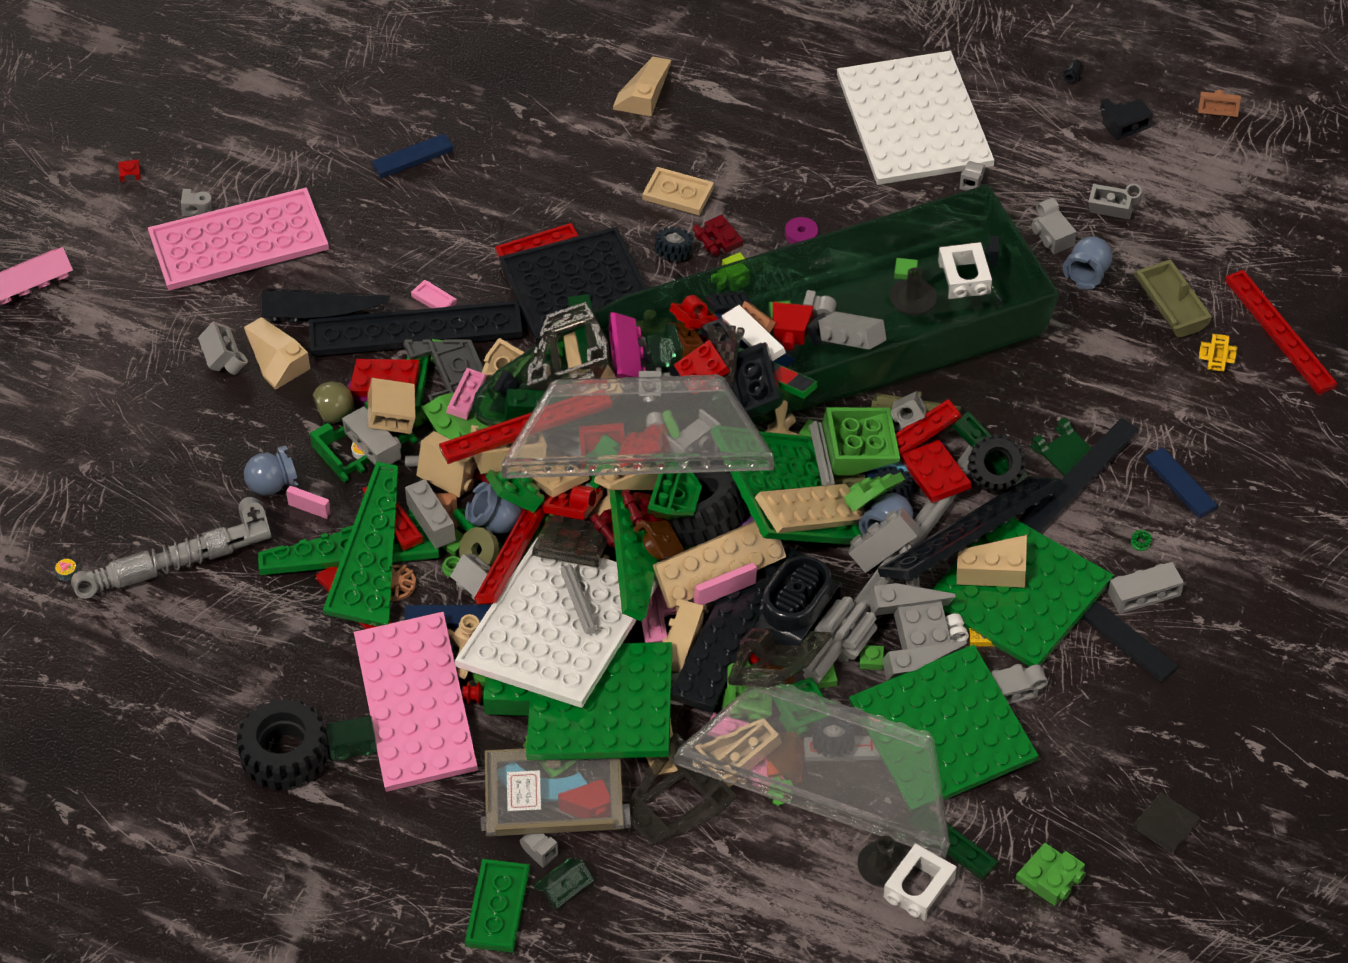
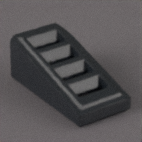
[705,292,753,314]

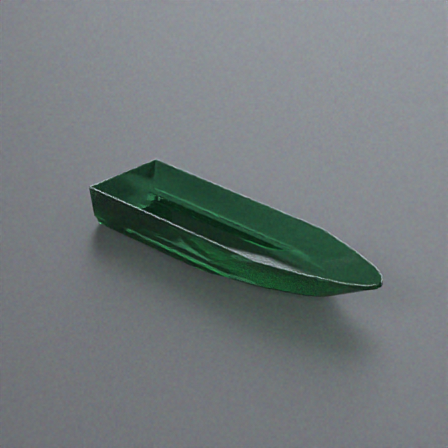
[472,184,1059,436]

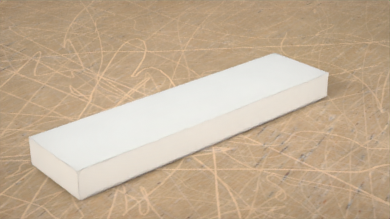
[722,305,786,361]

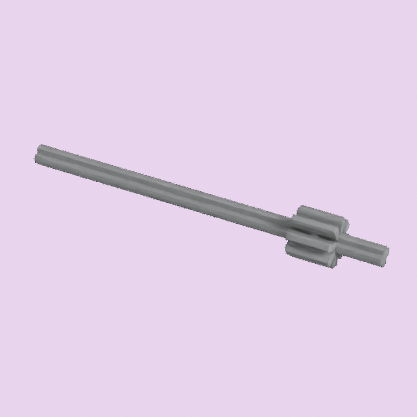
[803,445,973,684]

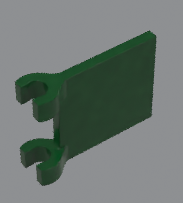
[1030,417,1091,477]

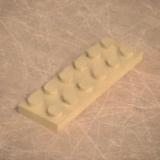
[755,484,865,533]
[653,521,786,608]

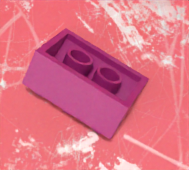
[609,312,646,388]

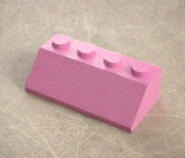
[0,247,73,305]

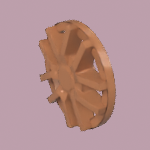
[391,565,416,601]

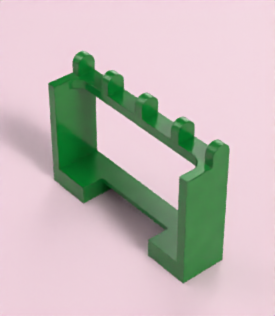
[310,401,418,483]

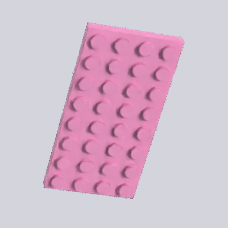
[148,188,329,291]
[354,612,478,792]

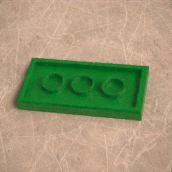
[465,859,530,953]

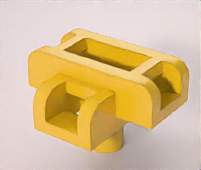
[1199,333,1237,372]

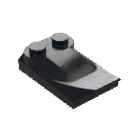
[729,342,784,418]

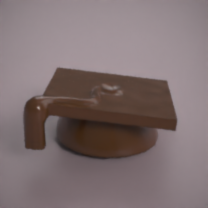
[633,520,685,560]

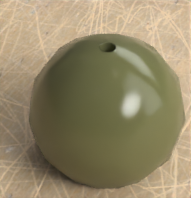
[312,381,354,424]

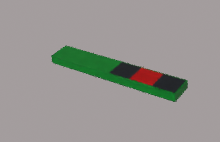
[737,348,817,399]

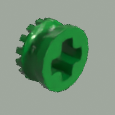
[1131,529,1152,551]

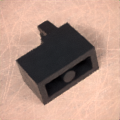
[1100,98,1153,141]

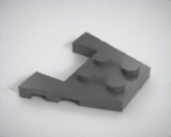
[403,340,483,403]

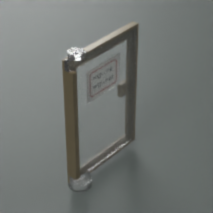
[481,748,631,836]

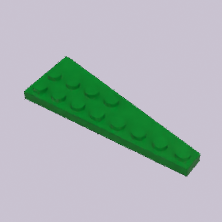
[323,461,398,626]
[609,489,658,621]
[258,509,439,575]

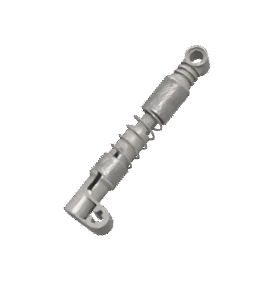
[71,497,271,599]

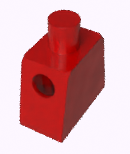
[772,302,813,351]

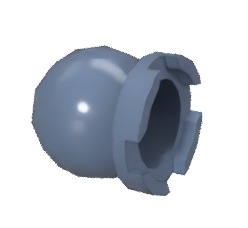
[1063,236,1113,289]
[243,445,299,496]
[465,482,522,535]
[859,493,913,535]

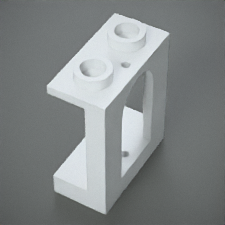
[938,242,992,299]
[883,843,957,921]

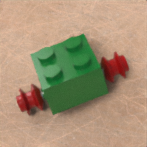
[463,676,531,716]

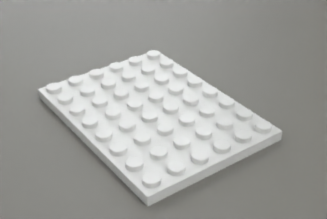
[837,51,994,185]
[455,537,659,708]

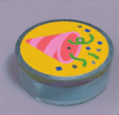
[54,558,78,581]

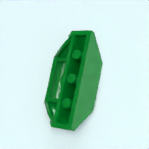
[647,454,702,520]

